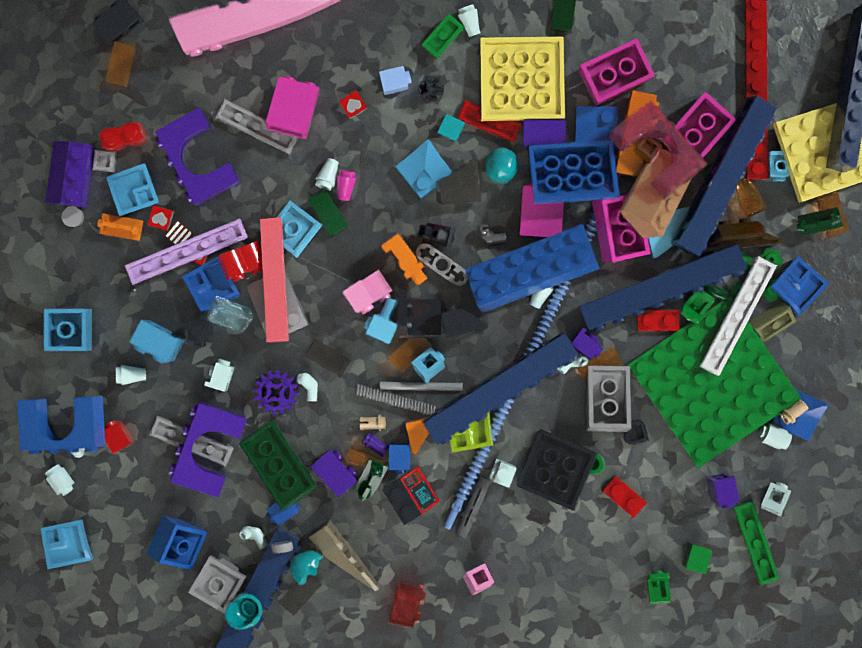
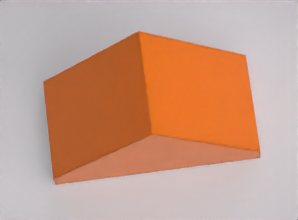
[406,417,429,454]

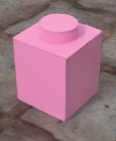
[463,564,494,596]

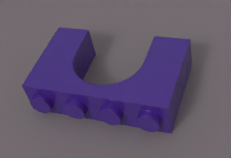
[155,108,241,206]
[168,401,247,497]

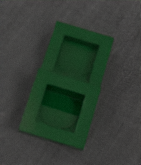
[308,189,349,237]

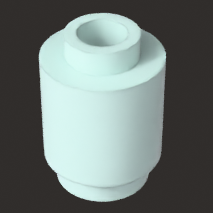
[759,423,792,450]
[45,464,75,496]

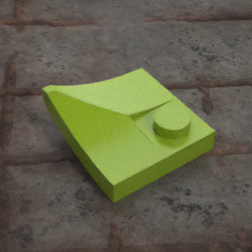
[450,412,494,453]

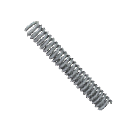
[356,384,435,416]

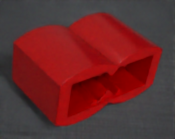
[99,122,148,152]
[217,241,263,282]

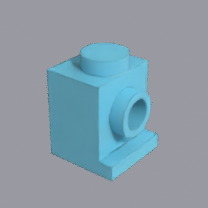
[768,151,790,182]
[411,347,445,384]

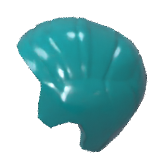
[485,147,518,184]
[290,551,323,585]
[225,593,262,630]

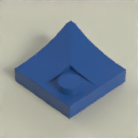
[575,106,618,149]
[770,256,829,316]
[182,258,241,313]
[770,390,829,441]

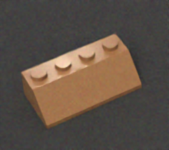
[620,149,695,238]

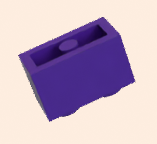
[522,120,566,151]
[311,448,358,498]
[706,473,740,508]

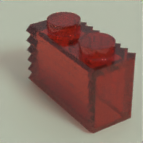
[389,580,426,629]

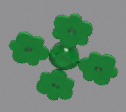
[730,248,783,302]

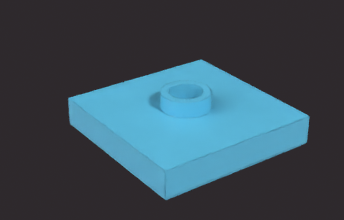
[276,200,322,258]

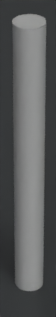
[380,382,463,391]

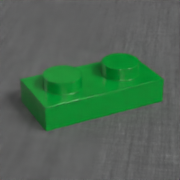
[422,14,464,59]

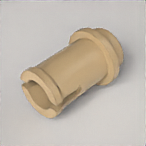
[780,399,808,424]
[360,415,386,431]

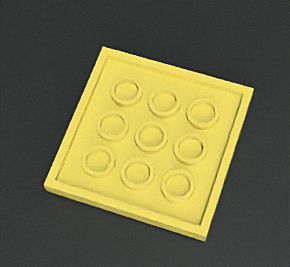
[480,37,565,121]
[773,103,862,203]

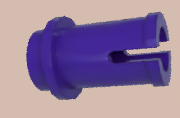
[362,433,389,457]

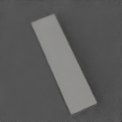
[216,99,298,155]
[149,416,234,467]

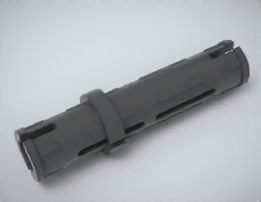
[455,476,492,539]

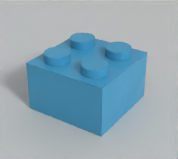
[44,309,92,351]
[130,320,186,364]

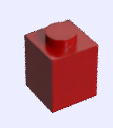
[104,420,135,454]

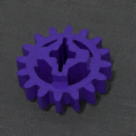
[253,370,299,415]

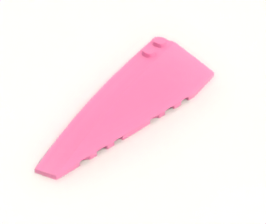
[169,0,341,56]

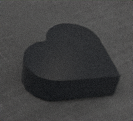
[623,419,649,445]

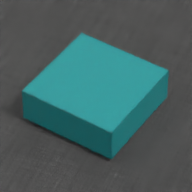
[438,114,465,142]

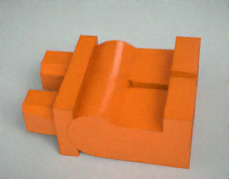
[381,234,427,286]

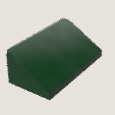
[550,0,576,33]

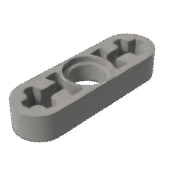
[416,243,468,286]

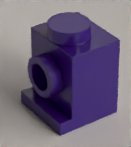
[571,328,603,359]

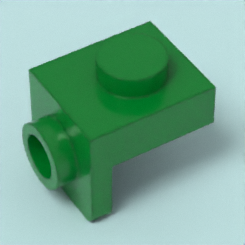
[680,290,715,324]
[646,571,671,604]

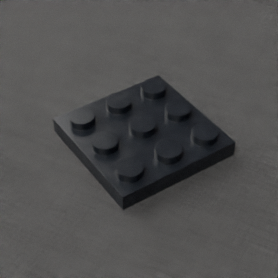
[517,429,598,511]

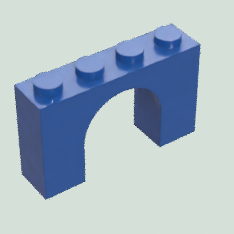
[17,396,106,454]

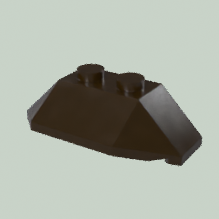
[703,218,782,253]

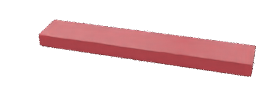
[260,217,289,343]

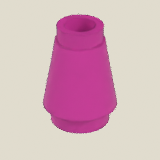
[336,170,357,201]

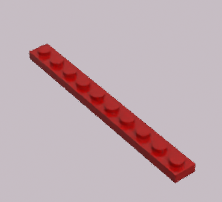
[744,0,768,180]

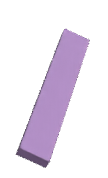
[125,219,248,285]

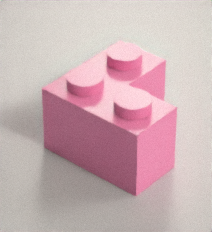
[343,270,393,314]

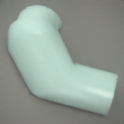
[239,526,269,550]

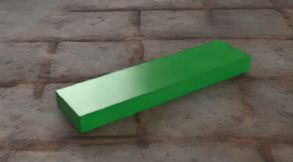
[732,500,780,586]

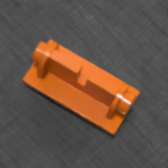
[98,213,143,241]

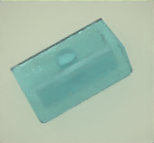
[206,296,253,333]

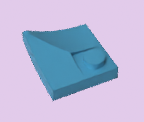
[395,139,453,199]
[106,163,160,216]
[40,520,93,569]

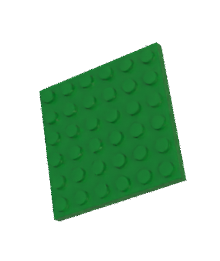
[627,296,801,468]

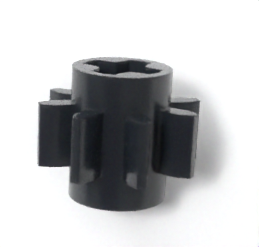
[418,76,444,102]

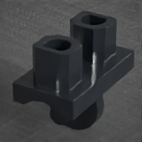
[418,223,456,249]

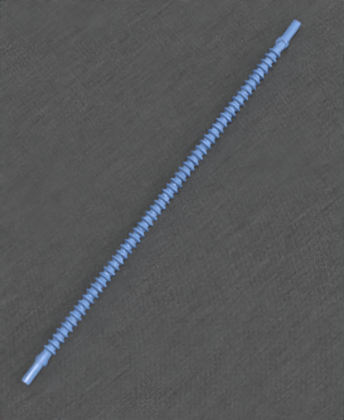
[443,174,621,530]

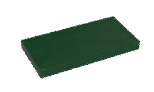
[239,419,318,511]

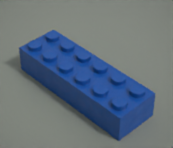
[465,224,600,313]

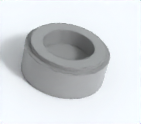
[62,206,84,227]
[271,541,293,553]

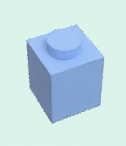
[379,66,412,95]

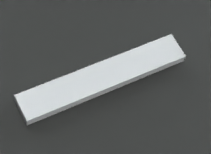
[700,256,777,376]

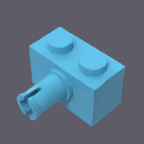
[364,297,399,344]

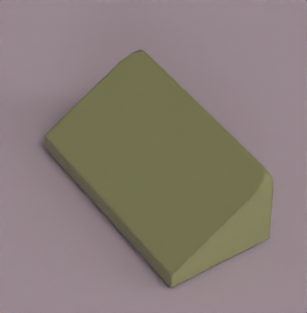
[749,301,797,343]

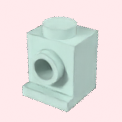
[205,359,234,392]
[489,459,517,488]
[761,482,791,516]

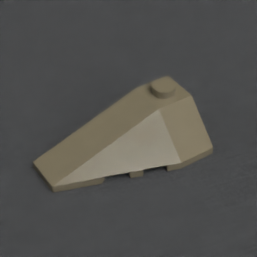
[308,520,379,591]

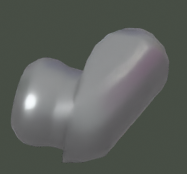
[477,224,507,245]

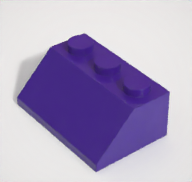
[45,141,96,208]

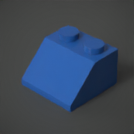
[146,515,207,570]

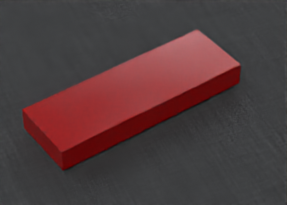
[457,100,522,143]

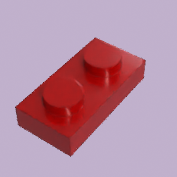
[637,310,679,331]
[602,475,647,518]

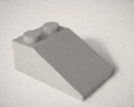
[246,272,310,334]
[586,366,631,432]

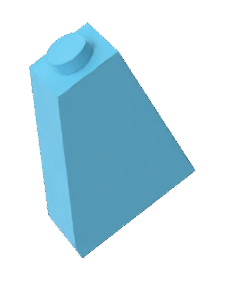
[648,207,690,259]

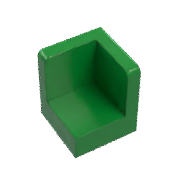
[682,542,712,574]

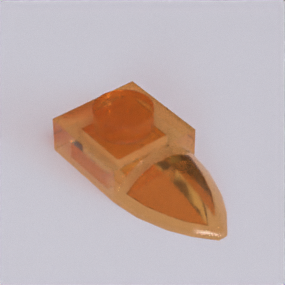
[736,178,767,218]
[347,447,389,465]

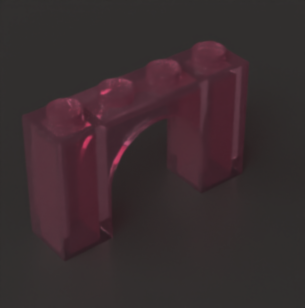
[609,101,707,200]

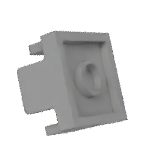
[188,555,246,613]

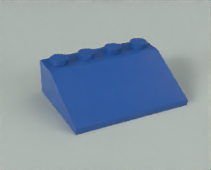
[528,140,619,204]

